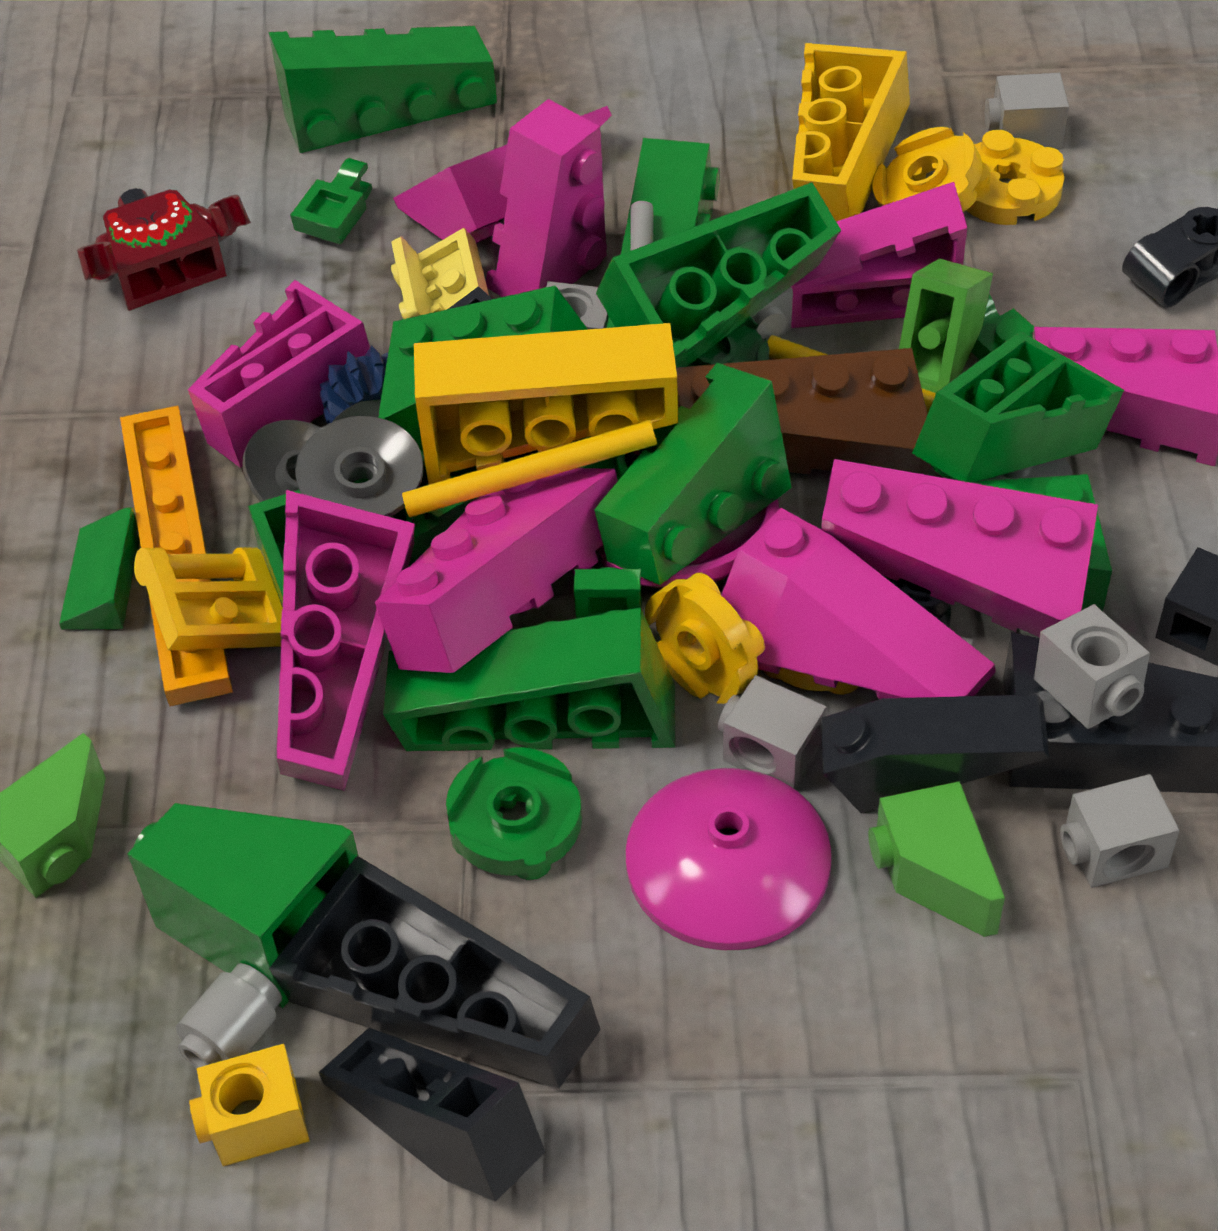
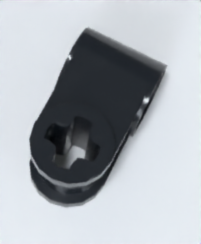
[1122,207,1218,307]

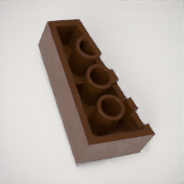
[676,348,931,475]

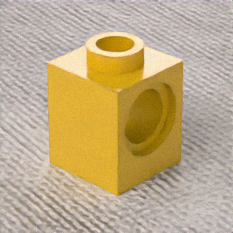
[189,1043,310,1167]

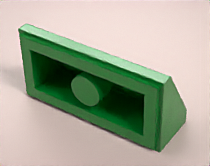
[59,507,140,630]

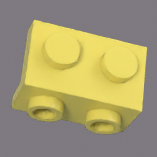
[391,228,489,319]

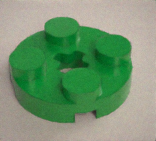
[446,747,583,880]

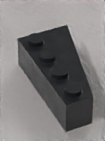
[1003,632,1218,793]
[269,855,601,1088]

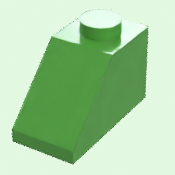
[899,258,993,393]
[0,733,106,898]
[868,781,1005,937]

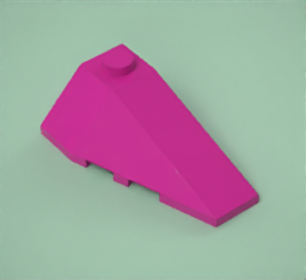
[393,106,612,243]
[721,508,996,699]

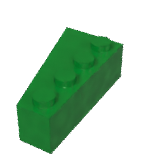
[383,608,676,751]

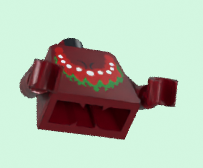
[77,188,251,311]

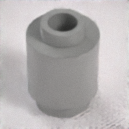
[176,963,282,1068]

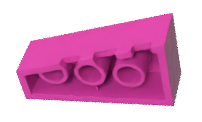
[821,459,1098,637]
[375,468,618,673]
[277,490,415,791]

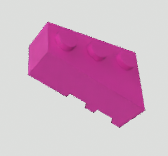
[486,99,607,297]
[791,182,967,328]
[188,280,370,468]
[1033,327,1218,467]

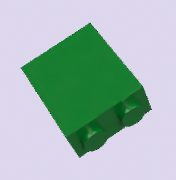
[127,803,358,1009]

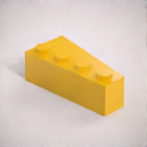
[792,43,910,221]
[414,323,678,485]

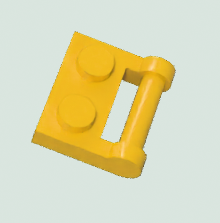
[134,547,283,651]

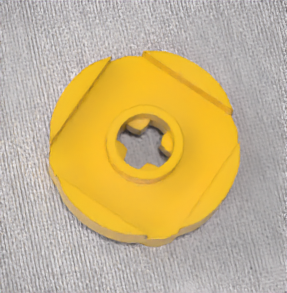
[872,127,983,211]
[966,130,1064,225]
[645,573,765,704]

